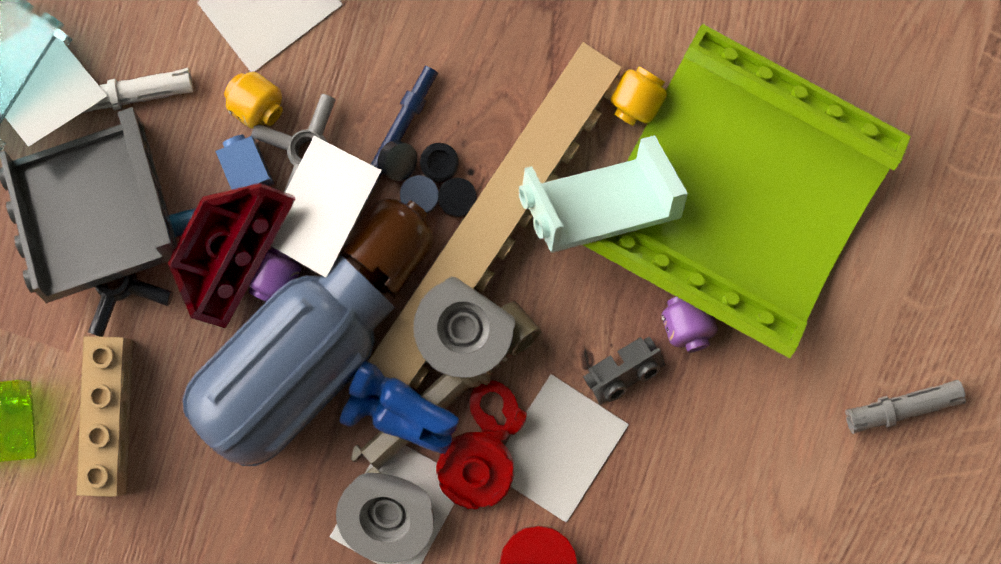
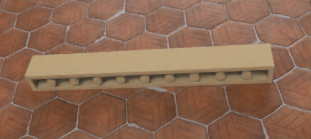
[368,42,622,390]

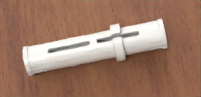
[81,68,194,114]

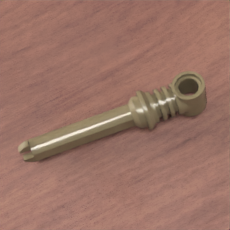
[351,301,541,474]

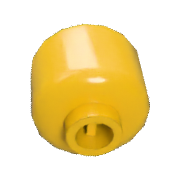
[610,66,667,126]
[224,71,283,129]

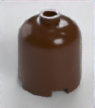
[338,199,433,298]

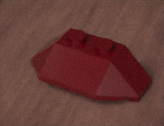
[168,183,296,328]

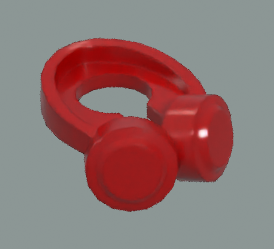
[470,381,527,441]

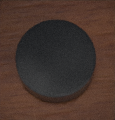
[378,140,417,181]
[420,143,459,183]
[438,178,477,217]

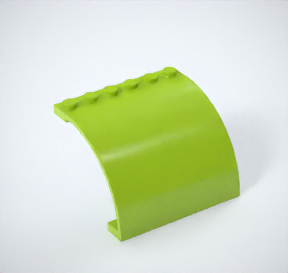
[583,24,911,358]

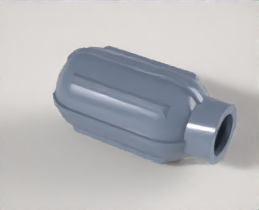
[182,255,395,466]

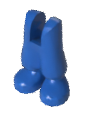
[339,361,459,454]

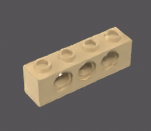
[77,336,133,497]

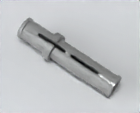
[845,380,966,434]

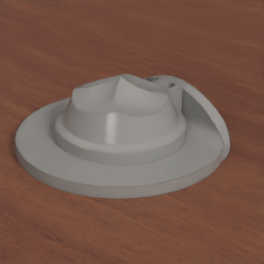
[414,277,515,377]
[336,473,434,563]

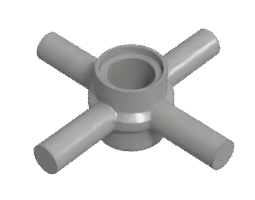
[251,94,336,192]

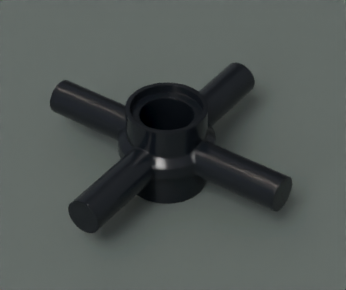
[88,273,173,337]

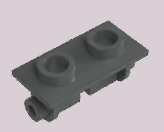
[583,337,665,405]

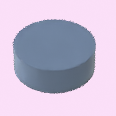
[400,175,439,214]

